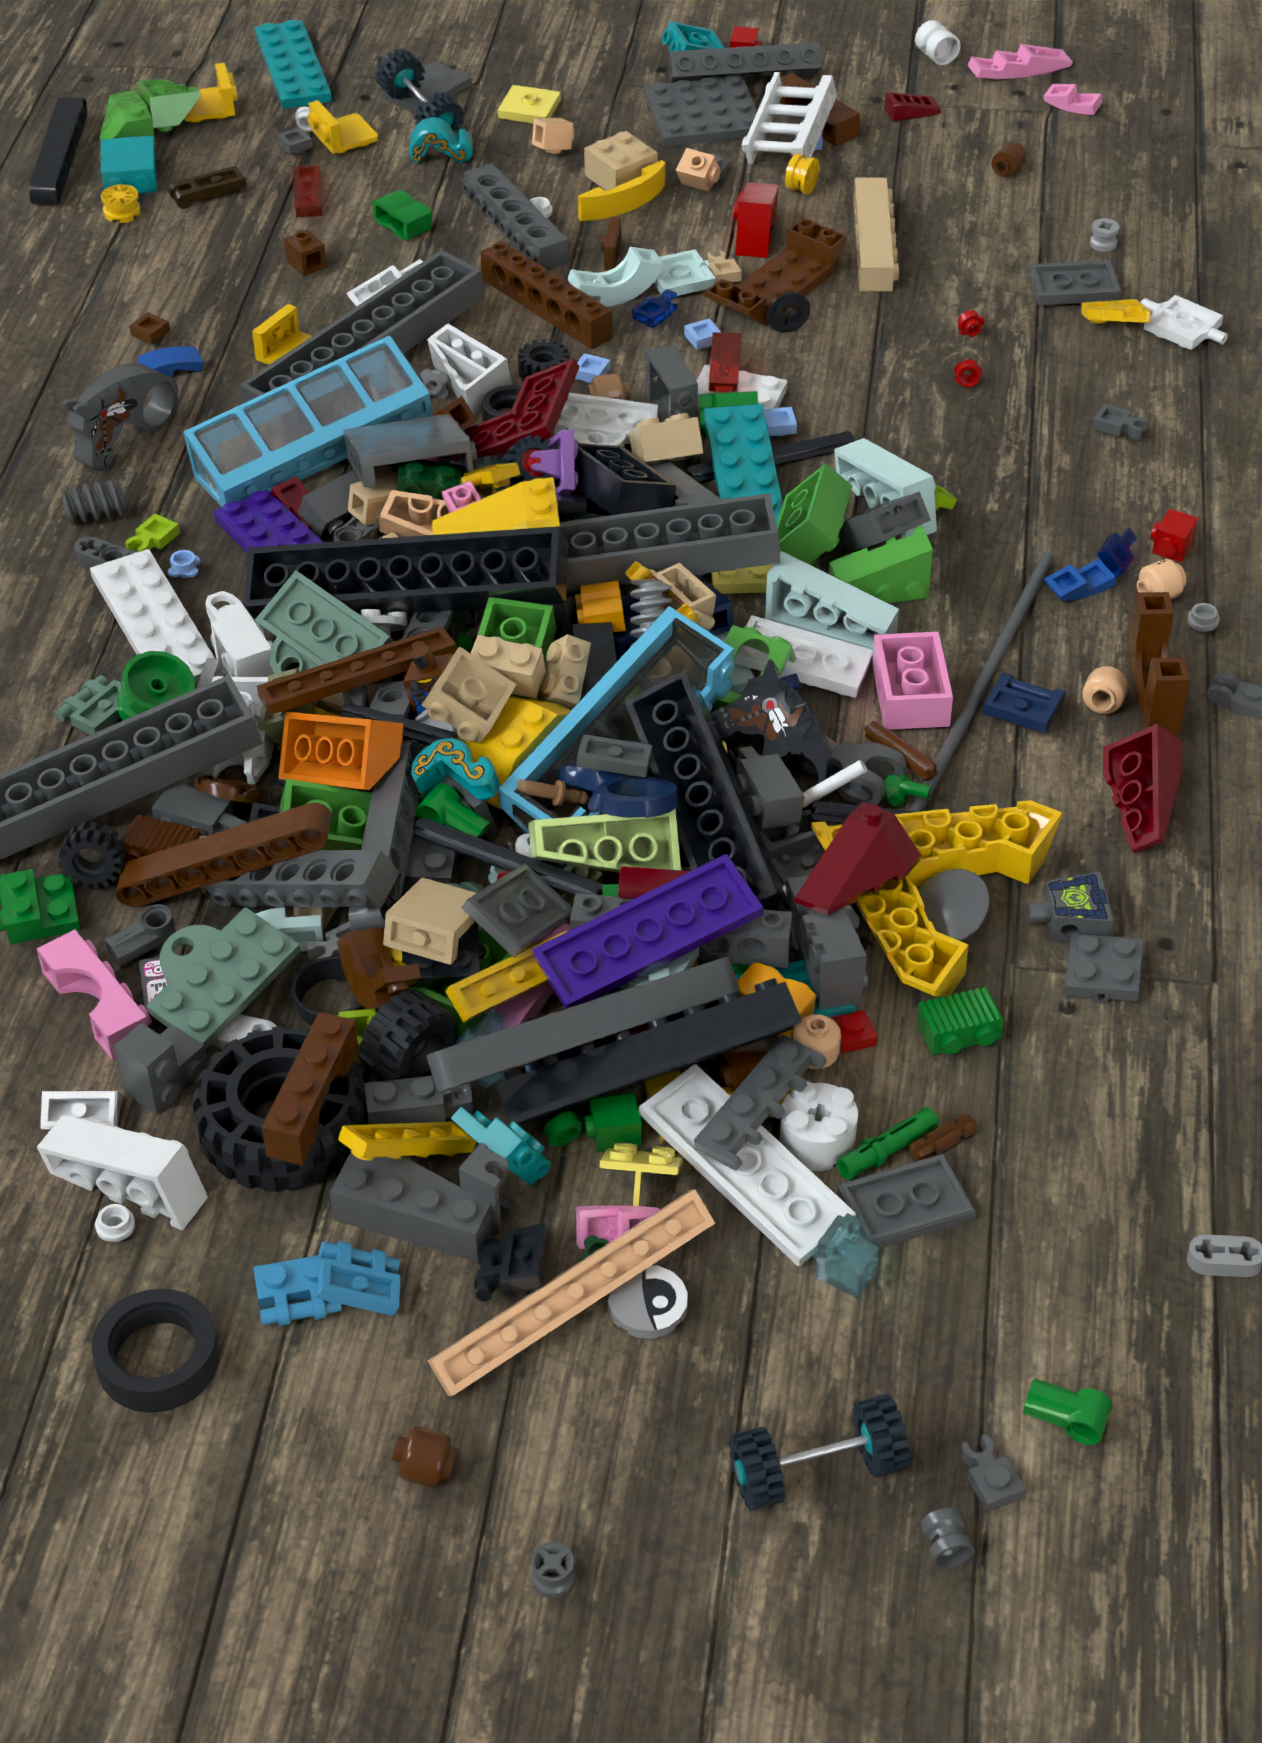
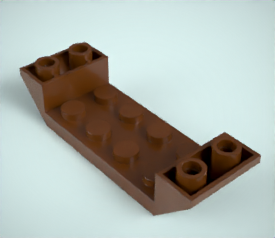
[705,218,847,326]

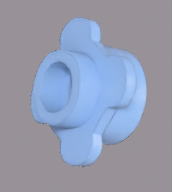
[167,550,200,578]

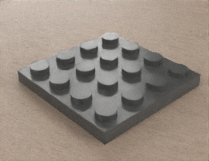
[644,75,757,147]

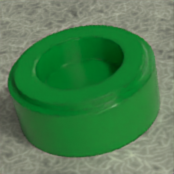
[543,1111,583,1147]

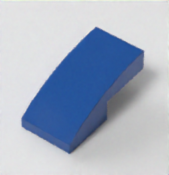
[137,346,204,378]
[1044,559,1116,601]

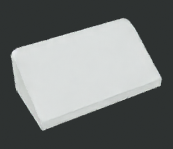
[40,1091,122,1130]

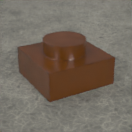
[129,312,170,344]

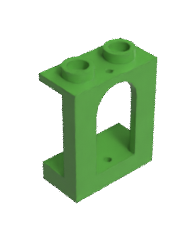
[701,625,797,709]

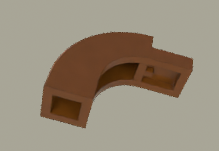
[337,927,421,1009]

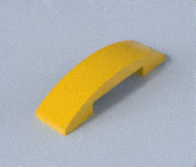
[578,160,665,221]

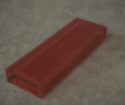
[293,165,323,218]
[709,332,741,392]

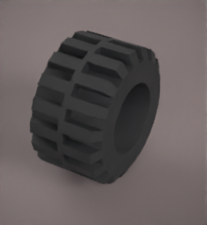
[359,989,458,1081]

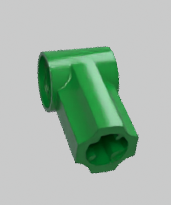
[416,783,491,839]
[1023,1378,1113,1445]

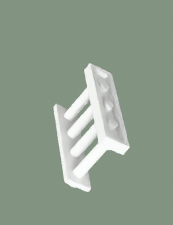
[742,72,837,164]

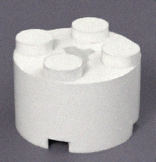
[780,1081,858,1171]

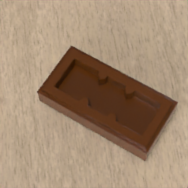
[601,217,622,270]

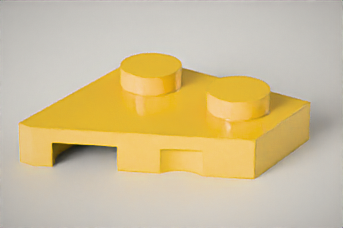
[1081,299,1151,323]

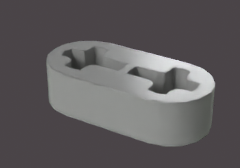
[1186,1234,1262,1277]

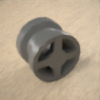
[531,1542,575,1599]

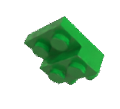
[0,869,81,944]

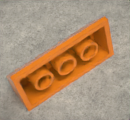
[279,712,403,790]

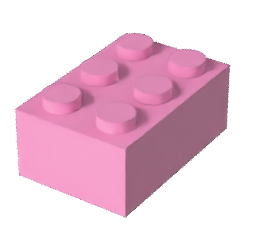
[872,632,953,730]

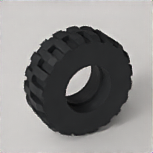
[192,1026,368,1192]

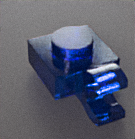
[632,289,678,329]
[1096,527,1137,577]

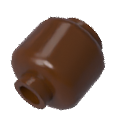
[391,1426,457,1488]

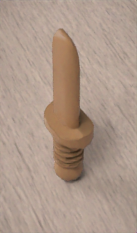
[518,779,589,807]

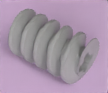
[630,580,672,646]

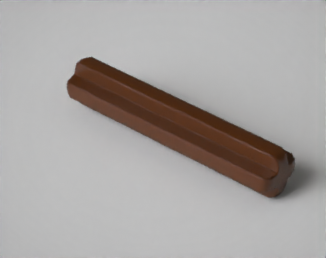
[864,721,938,781]

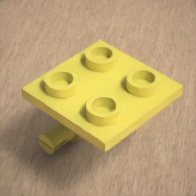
[600,1143,684,1206]

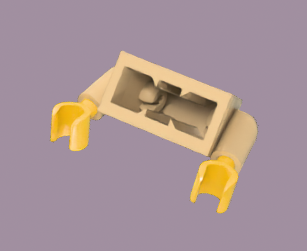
[625,561,716,642]

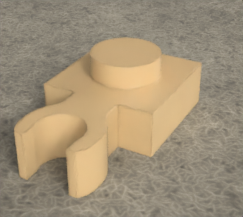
[708,251,742,283]

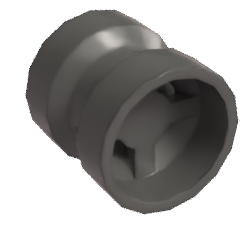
[921,1508,975,1569]

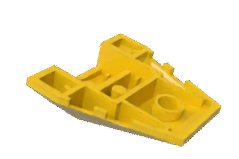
[432,477,560,535]
[463,695,571,809]

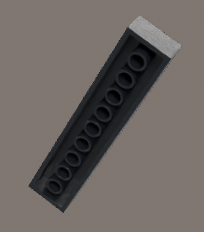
[243,526,569,619]

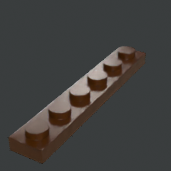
[257,627,457,715]

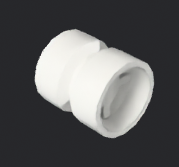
[915,20,961,66]

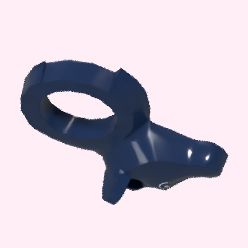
[559,740,678,818]

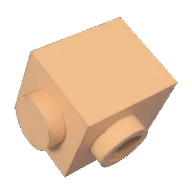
[532,118,574,154]
[676,148,720,192]

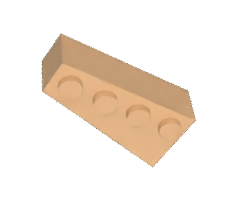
[379,490,449,537]

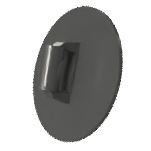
[918,869,990,941]

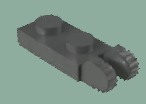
[1206,672,1262,720]

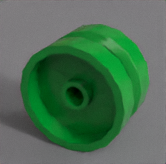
[117,651,195,721]

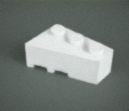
[427,324,512,414]

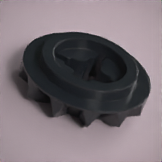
[766,290,810,333]

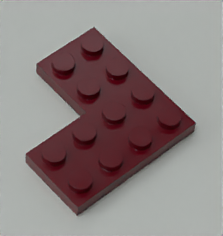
[450,358,580,471]

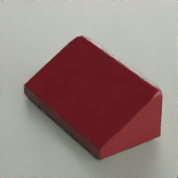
[618,866,690,899]

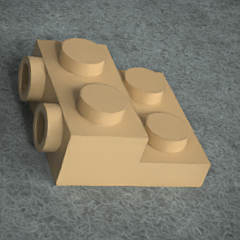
[538,634,591,710]
[422,646,517,743]

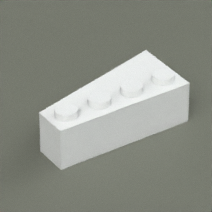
[37,1115,208,1231]

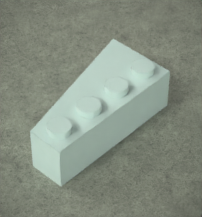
[834,438,937,538]
[765,551,899,650]

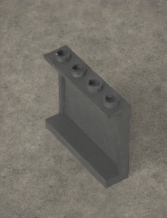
[343,414,477,487]

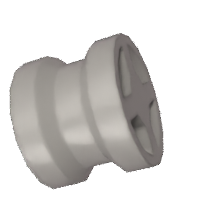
[1090,218,1119,252]

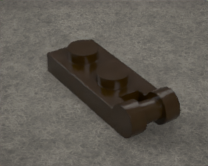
[168,166,246,209]

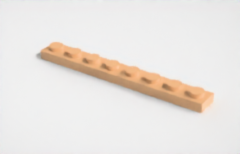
[428,1189,715,1396]

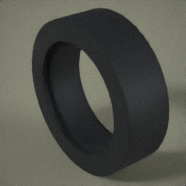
[92,1289,220,1413]

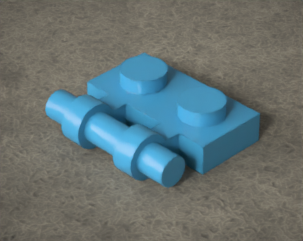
[317,1241,400,1316]
[253,1255,342,1327]

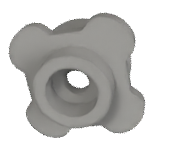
[421,369,449,399]

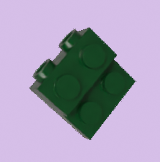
[396,459,461,500]

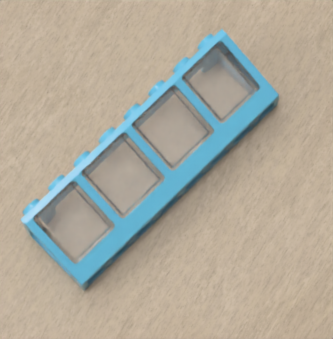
[183,336,433,507]

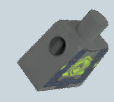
[1026,872,1114,943]

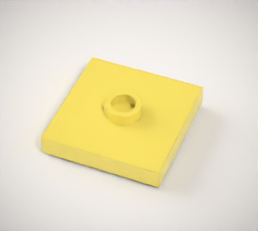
[497,85,561,124]

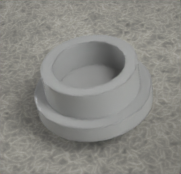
[1187,603,1220,632]

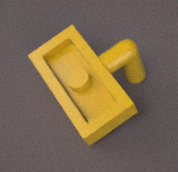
[460,463,521,489]

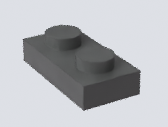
[576,734,652,778]

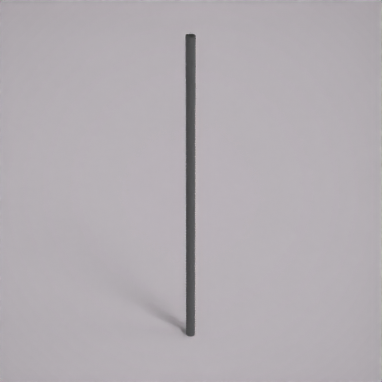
[909,552,1054,812]

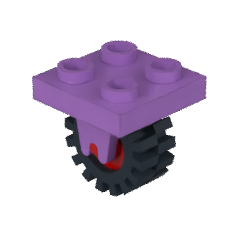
[503,429,578,494]

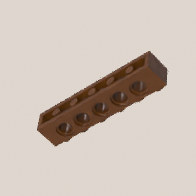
[481,241,612,350]

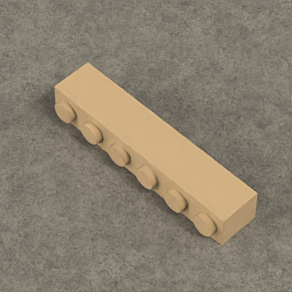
[853,178,899,291]

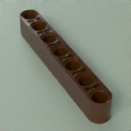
[115,803,332,907]

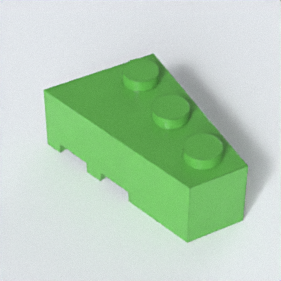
[829,526,933,603]

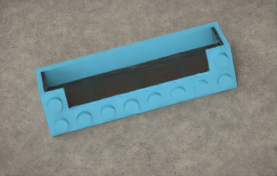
[498,606,734,868]

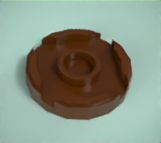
[194,774,264,804]

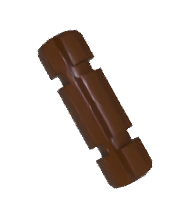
[909,1113,977,1161]

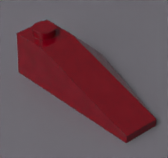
[1103,724,1183,853]
[795,802,921,915]

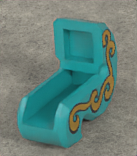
[409,117,473,164]
[411,738,500,801]

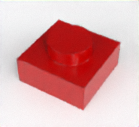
[830,1010,877,1054]

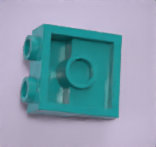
[662,21,725,52]
[451,1107,551,1186]

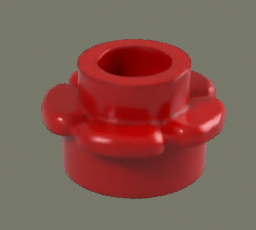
[957,310,985,337]
[954,359,982,387]

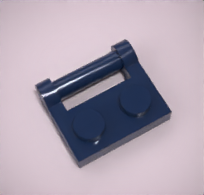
[983,672,1066,733]

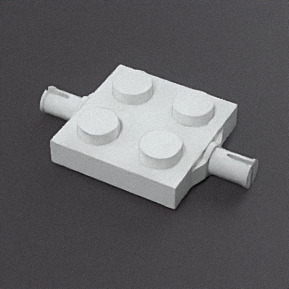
[1141,295,1228,350]

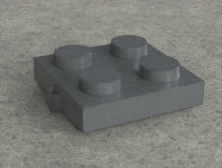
[1065,933,1143,1004]

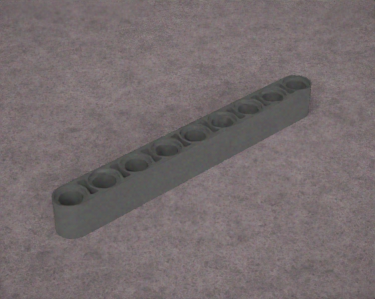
[426,956,741,1093]

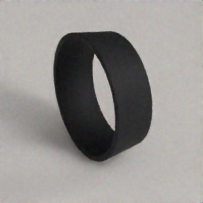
[292,956,367,1026]

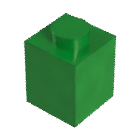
[584,1093,642,1153]

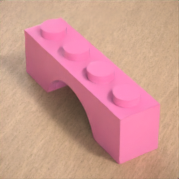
[37,930,152,1061]

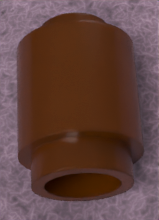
[991,142,1026,177]

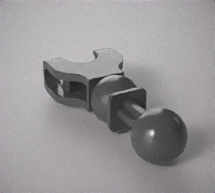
[741,735,906,805]

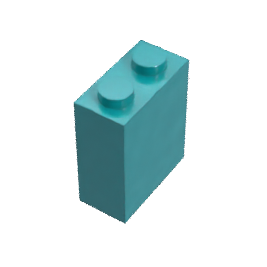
[101,135,158,193]

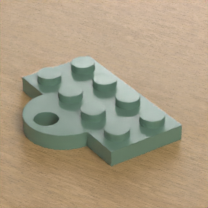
[255,571,394,674]
[146,907,301,1050]

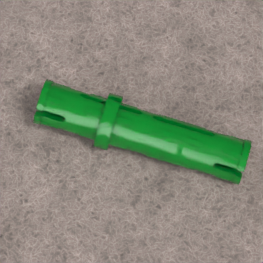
[836,1107,939,1181]

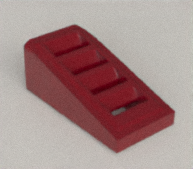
[884,92,941,122]

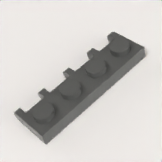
[693,1035,827,1171]

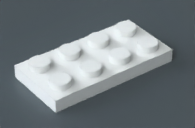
[733,615,873,698]

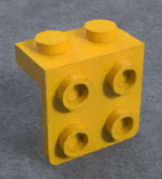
[184,63,238,123]
[307,100,378,154]
[252,304,312,365]

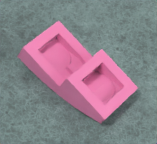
[1044,84,1102,115]
[576,1205,660,1249]

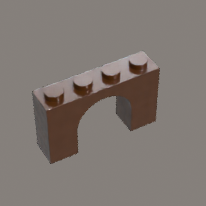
[1126,592,1190,739]

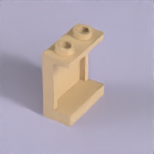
[383,878,483,965]

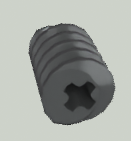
[61,478,127,525]

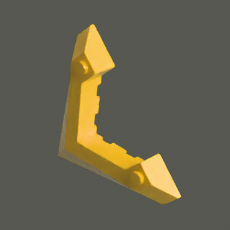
[812,800,1062,997]

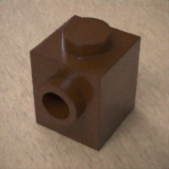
[284,229,327,276]

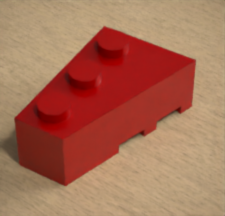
[733,182,779,258]

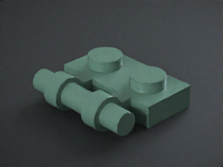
[54,675,121,735]

